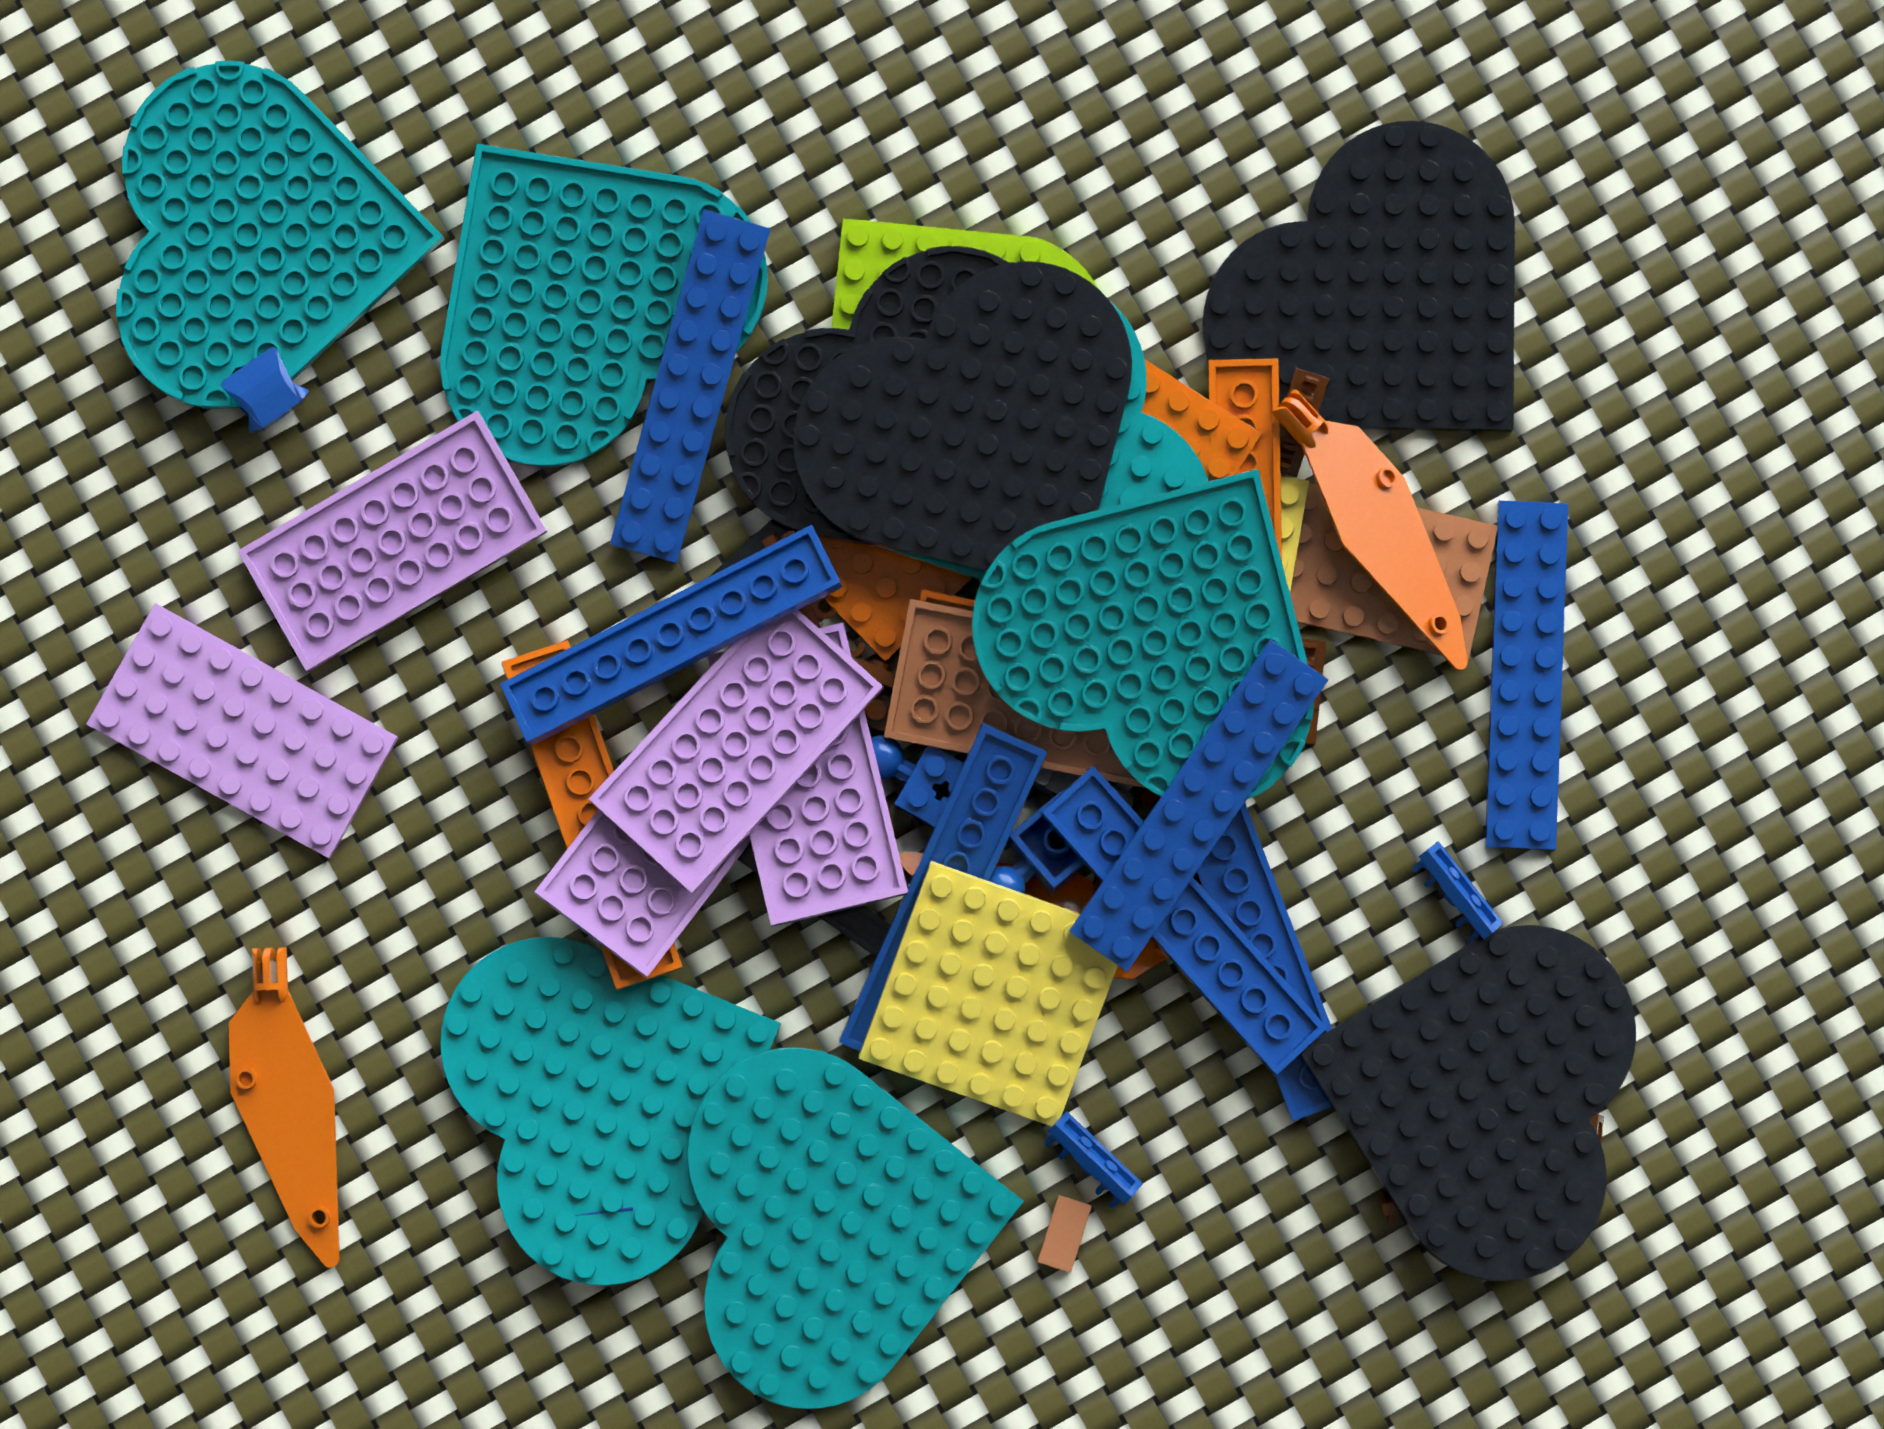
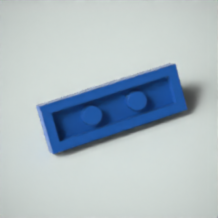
[1412,841,1503,942]
[1044,1111,1143,1208]

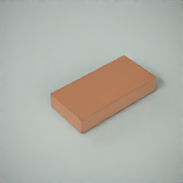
[1037,1195,1092,1273]

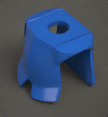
[221,348,310,434]

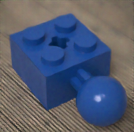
[871,735,964,829]
[989,791,1087,896]

